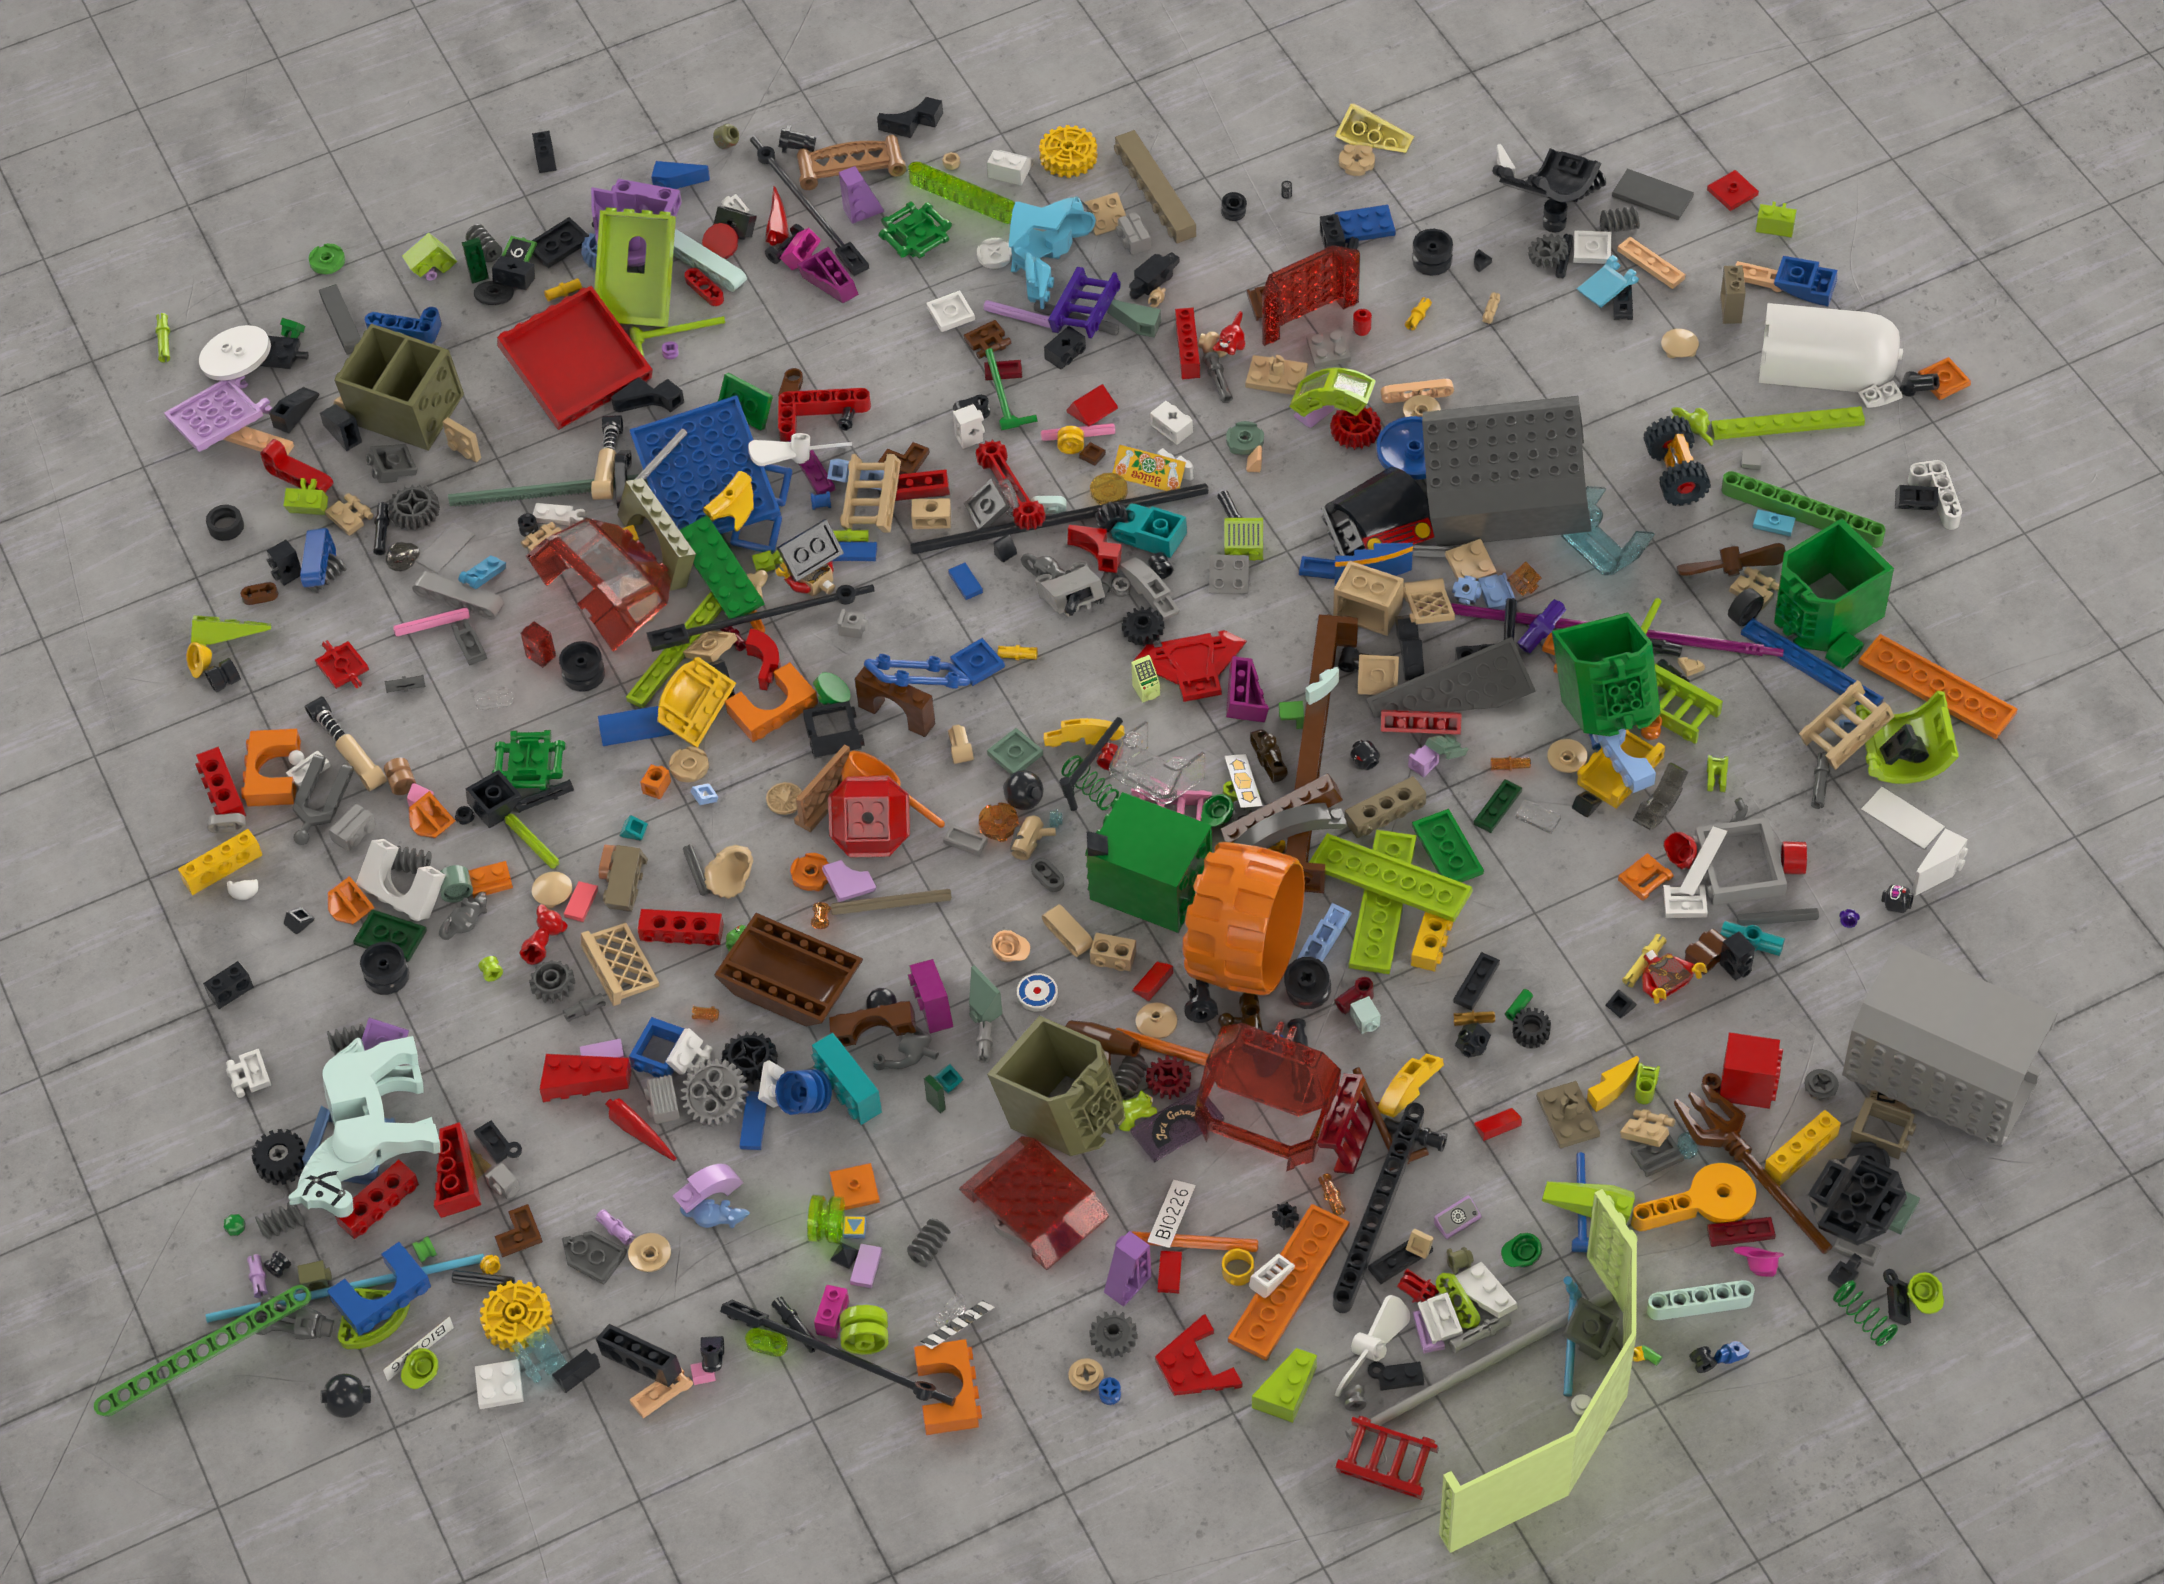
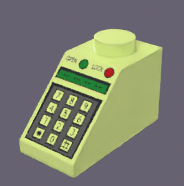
[1131,655,1160,702]

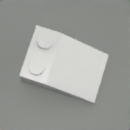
[1912,828,1968,896]

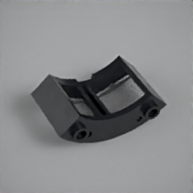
[803,701,865,759]

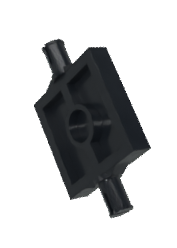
[260,336,309,369]

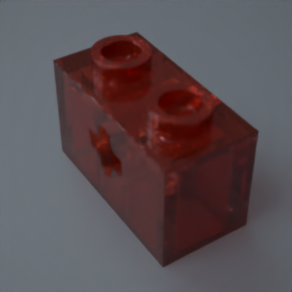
[520,621,556,668]

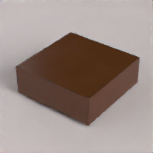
[1079,442,1106,466]

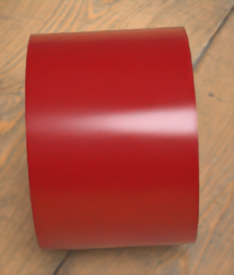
[1781,841,1807,874]

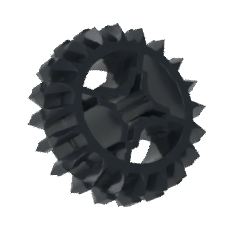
[721,1031,778,1085]

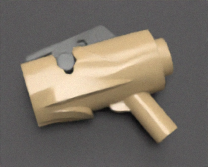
[1010,815,1056,860]

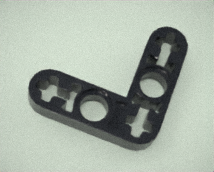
[615,450,632,509]

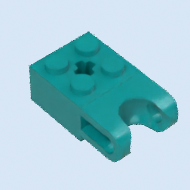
[1111,503,1187,558]

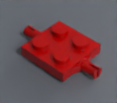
[315,640,369,689]

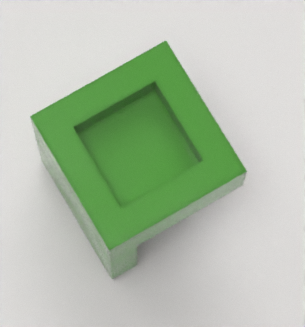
[1279,701,1304,729]

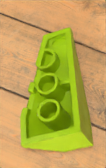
[191,615,271,647]
[1541,1181,1635,1224]

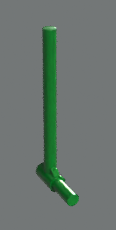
[985,348,1038,431]

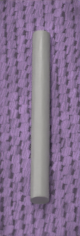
[635,429,687,480]

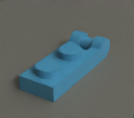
[458,555,506,589]

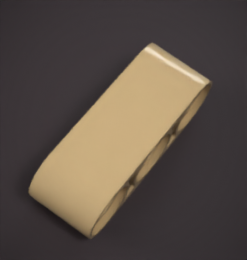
[1042,904,1093,957]

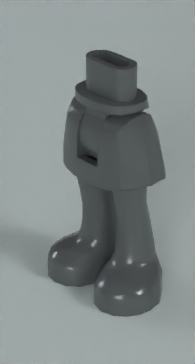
[256,1294,334,1340]

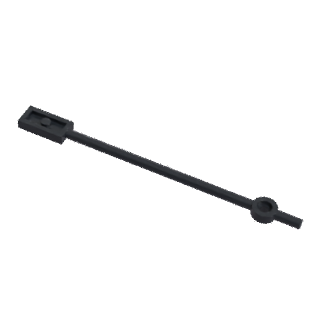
[750,136,870,276]
[646,584,875,652]
[720,1299,956,1406]

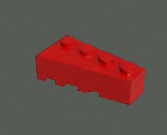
[539,1054,632,1103]
[434,1122,482,1218]

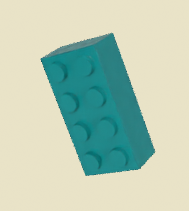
[811,1032,882,1125]

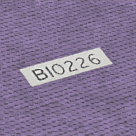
[1147,1179,1196,1248]
[383,1316,454,1381]

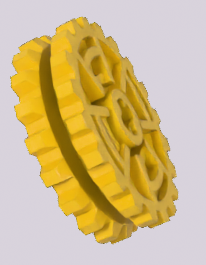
[1039,125,1098,178]
[480,1280,553,1352]

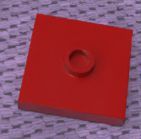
[1707,170,1759,211]

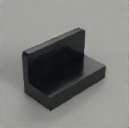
[552,1349,601,1393]

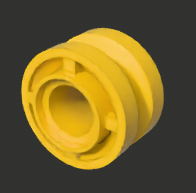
[1057,426,1084,454]

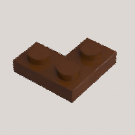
[878,442,930,475]
[494,1204,543,1258]

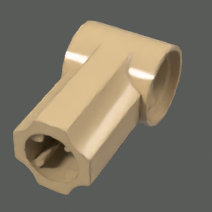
[948,725,974,764]

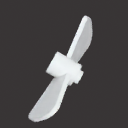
[748,433,852,466]
[1335,1295,1410,1397]

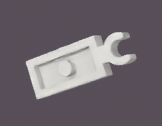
[533,503,586,526]

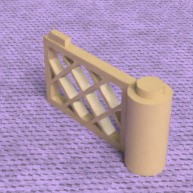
[1403,578,1455,625]

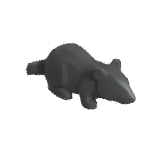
[1021,553,1071,579]
[439,892,487,940]

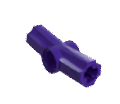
[1517,599,1567,654]

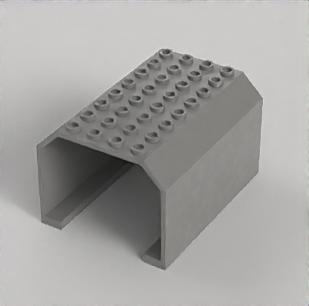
[1842,943,2058,1147]

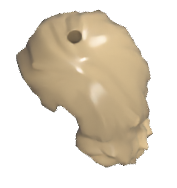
[704,845,754,899]

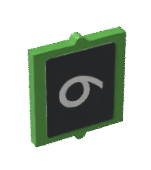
[502,236,537,262]

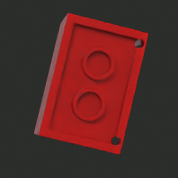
[1720,1032,1783,1109]

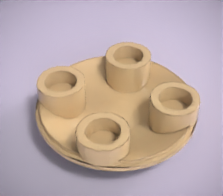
[1661,329,1699,359]
[532,872,573,909]

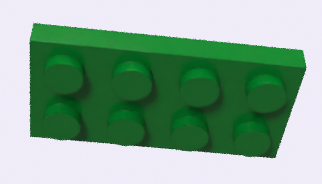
[1412,809,1484,883]

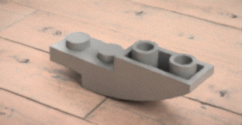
[1119,557,1180,621]

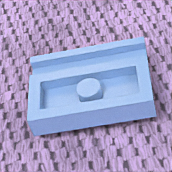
[1478,573,1517,610]

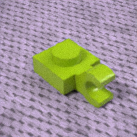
[752,550,784,572]

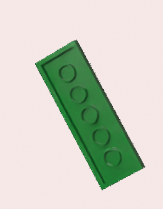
[679,515,765,619]

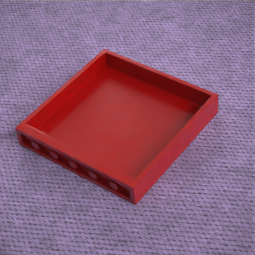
[497,286,653,430]

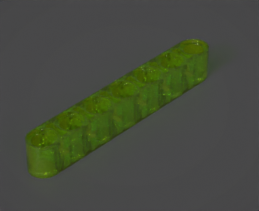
[908,161,1015,224]

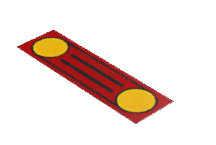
[1362,518,1435,550]

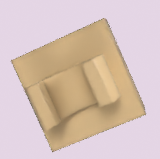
[1406,1229,1434,1259]

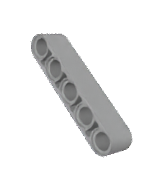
[412,571,504,620]

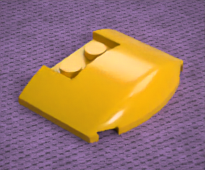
[657,657,736,748]

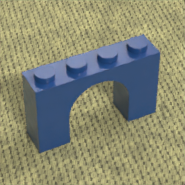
[327,1242,431,1336]

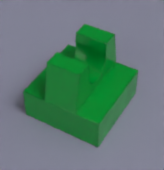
[280,318,306,338]

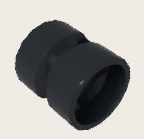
[1543,199,1568,233]
[204,658,241,693]

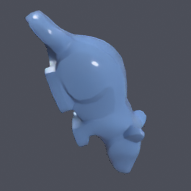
[680,1199,750,1228]

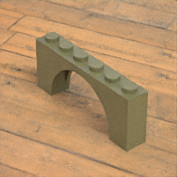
[617,478,696,591]

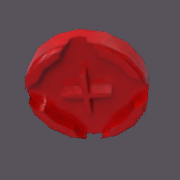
[702,223,738,259]

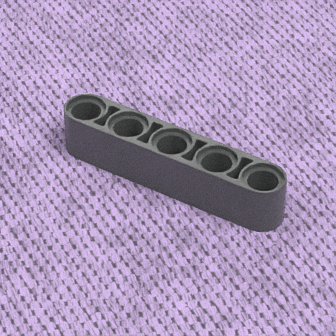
[319,284,361,355]

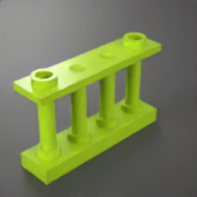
[1655,664,1723,744]

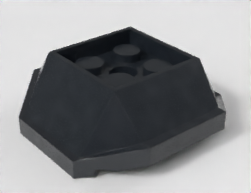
[1808,1155,1907,1246]

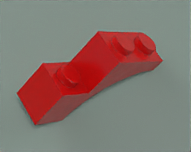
[1067,525,1122,573]

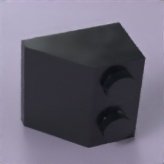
[465,770,522,828]

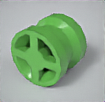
[412,1236,437,1263]

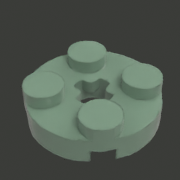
[1226,421,1264,455]

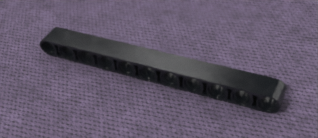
[1333,1102,1424,1313]

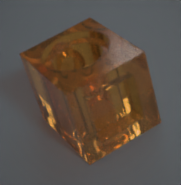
[1507,562,1542,596]

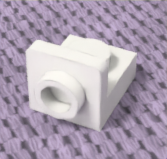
[721,194,750,213]

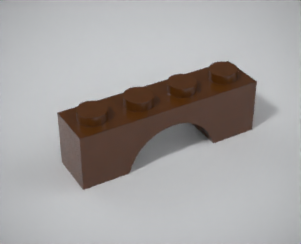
[829,1001,916,1047]

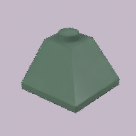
[969,965,1003,1027]

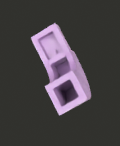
[673,1164,743,1213]

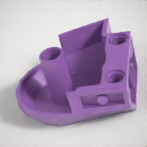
[591,179,682,267]

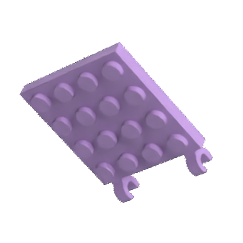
[164,376,273,452]

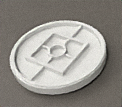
[199,325,271,381]

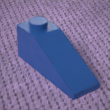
[651,161,710,189]

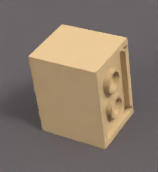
[1333,561,1404,636]

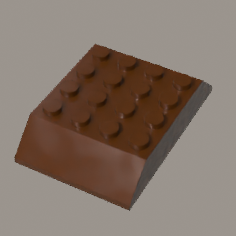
[714,913,863,1027]

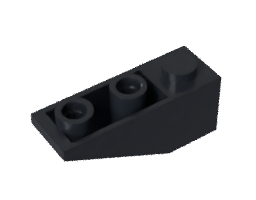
[269,387,319,433]

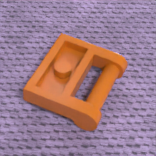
[1618,853,1674,901]

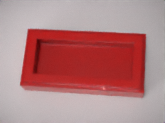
[1157,1251,1182,1294]

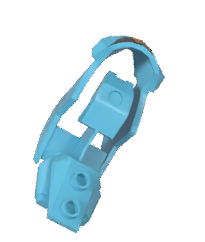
[1009,196,1096,309]

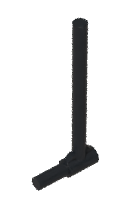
[1059,717,1123,811]

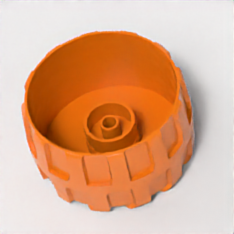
[1182,842,1305,995]

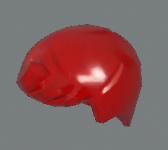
[1663,832,1697,869]

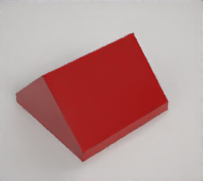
[1066,384,1118,427]

